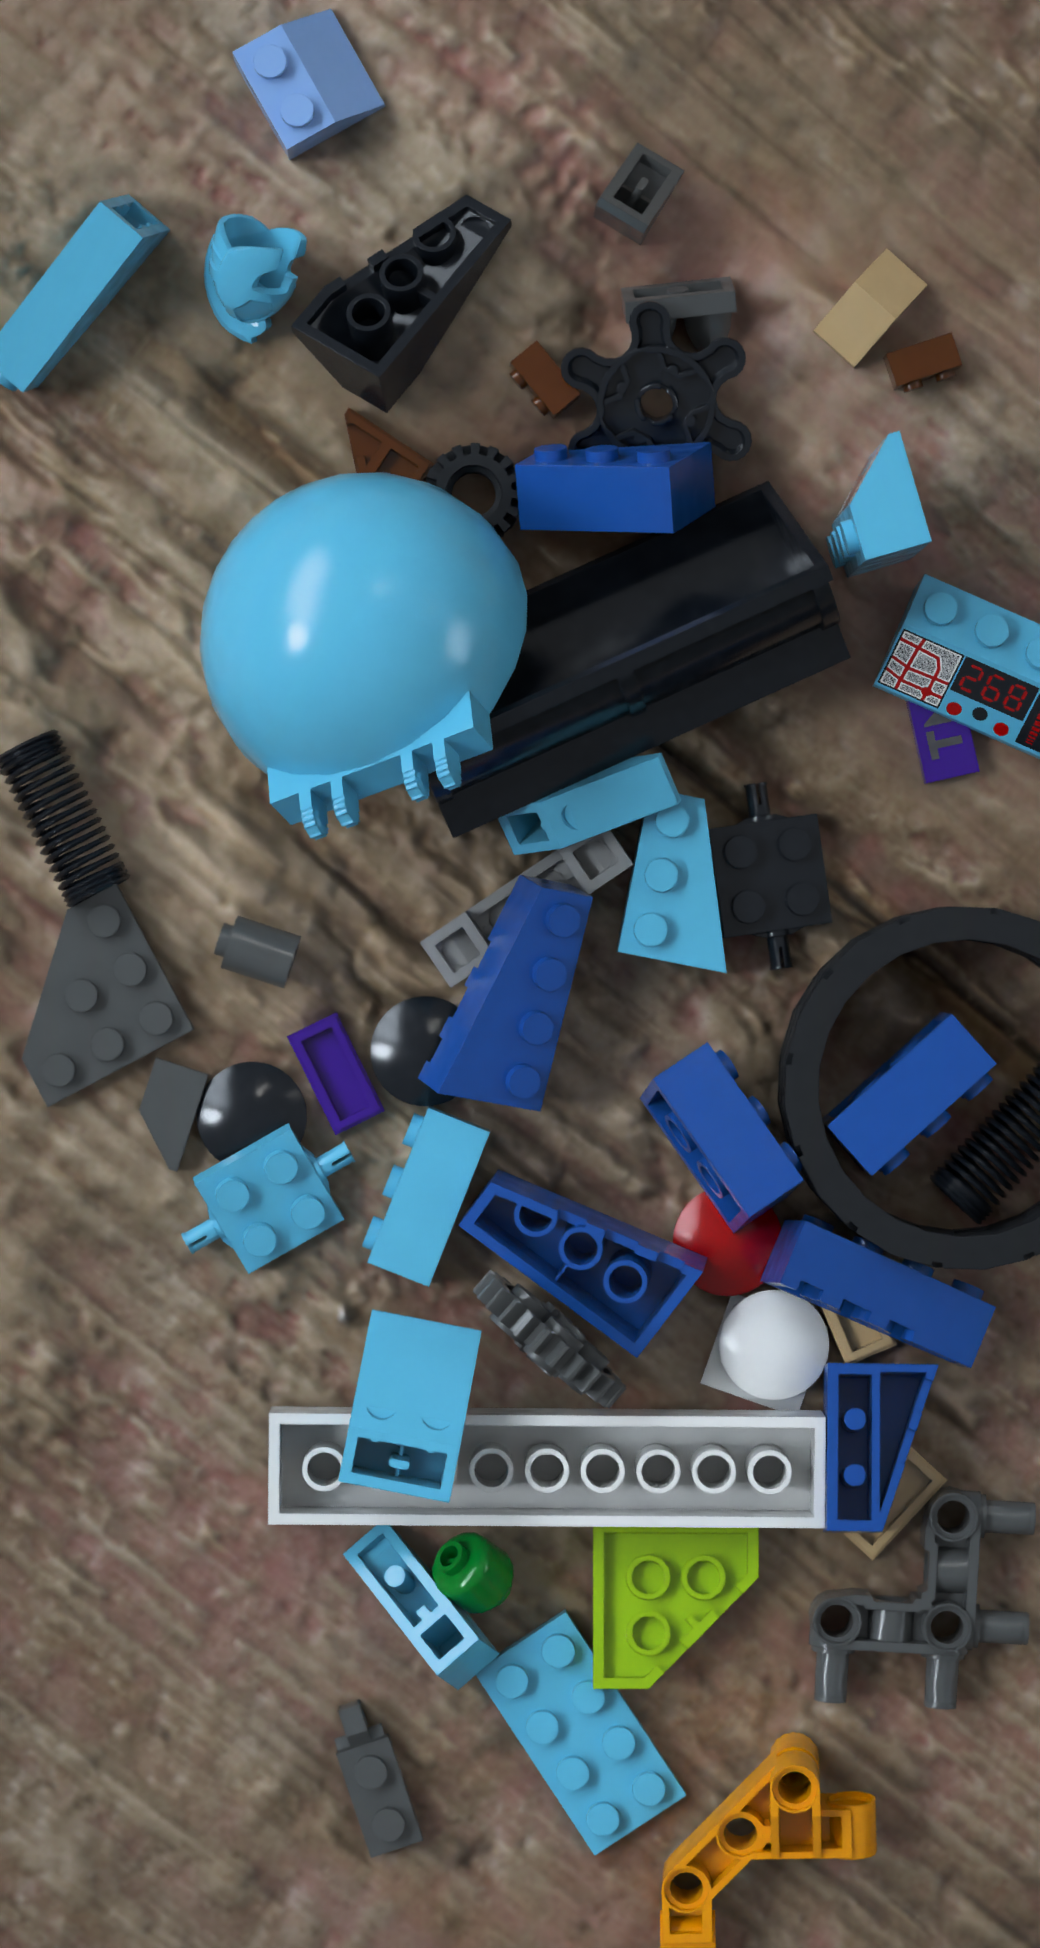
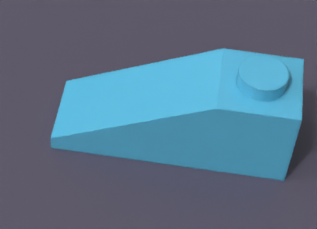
[343,1525,500,1690]

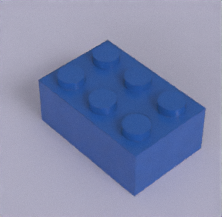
[822,1012,997,1176]
[640,1042,804,1233]

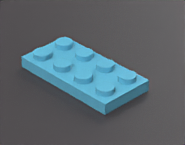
[476,1609,687,1855]

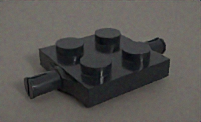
[709,782,833,970]

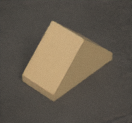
[813,249,927,368]

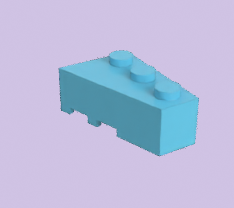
[616,794,727,973]

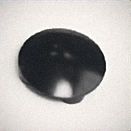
[370,996,458,1106]
[197,1062,307,1162]

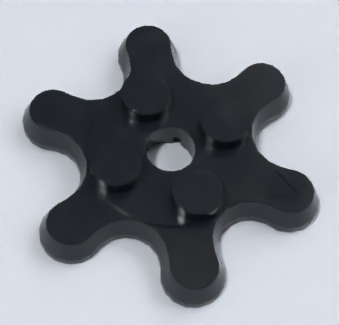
[561,301,752,461]

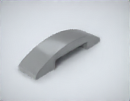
[420,830,634,988]

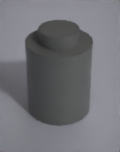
[214,916,301,988]

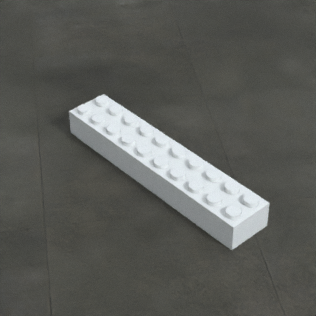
[268,1406,826,1528]

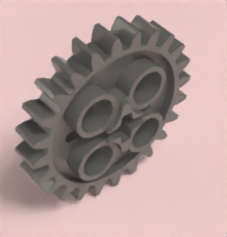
[473,1270,626,1409]

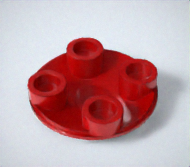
[673,1192,781,1296]

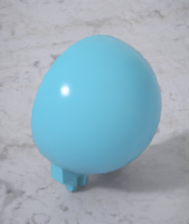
[200,472,527,840]

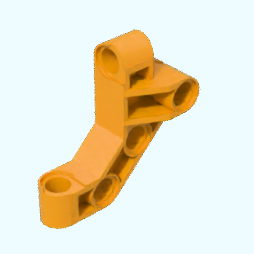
[660,1732,877,1948]

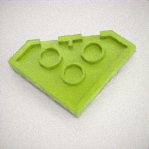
[593,1527,759,1689]

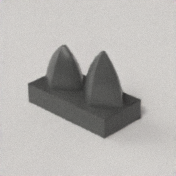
[621,276,737,352]

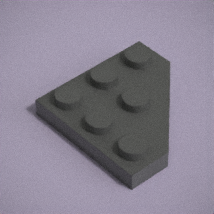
[22,884,195,1107]

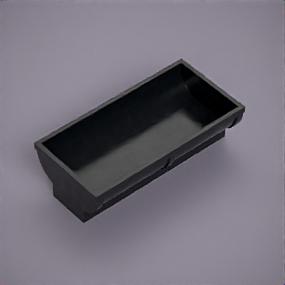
[428,481,851,838]

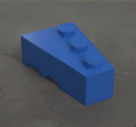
[515,442,716,533]
[823,1363,939,1533]

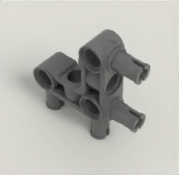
[808,1486,1036,1710]

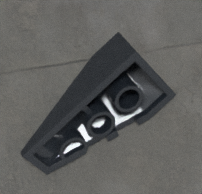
[291,195,512,413]

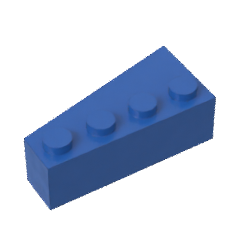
[760,1214,996,1368]

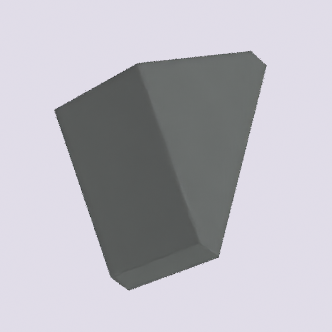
[594,142,684,245]

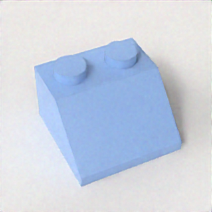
[232,9,385,160]

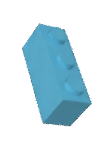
[362,1106,490,1287]

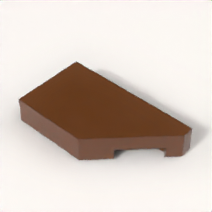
[344,408,434,482]

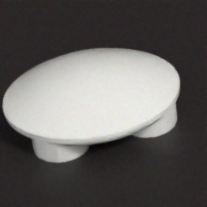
[719,1290,829,1400]

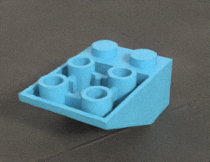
[338,1309,482,1503]

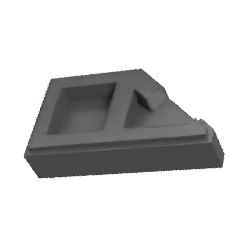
[139,1057,209,1172]

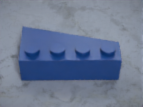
[418,875,593,1112]
[458,1169,707,1358]

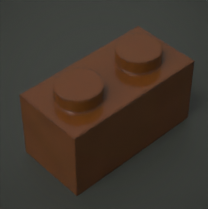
[883,332,962,393]
[509,340,581,419]

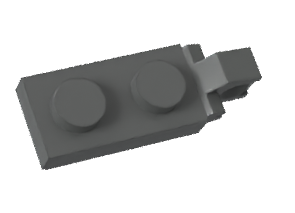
[334,1699,423,1858]

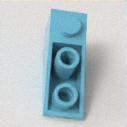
[498,753,681,855]

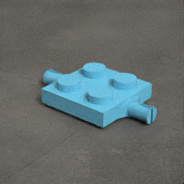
[181,1123,356,1274]

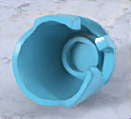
[204,214,307,344]

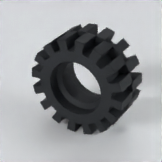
[426,443,519,538]

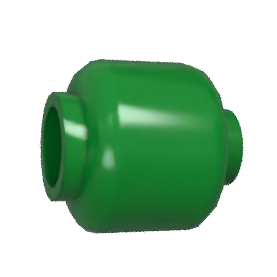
[432,1532,514,1614]

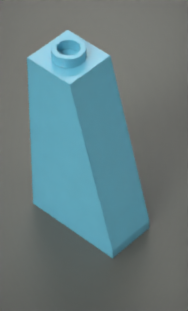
[0,194,170,393]

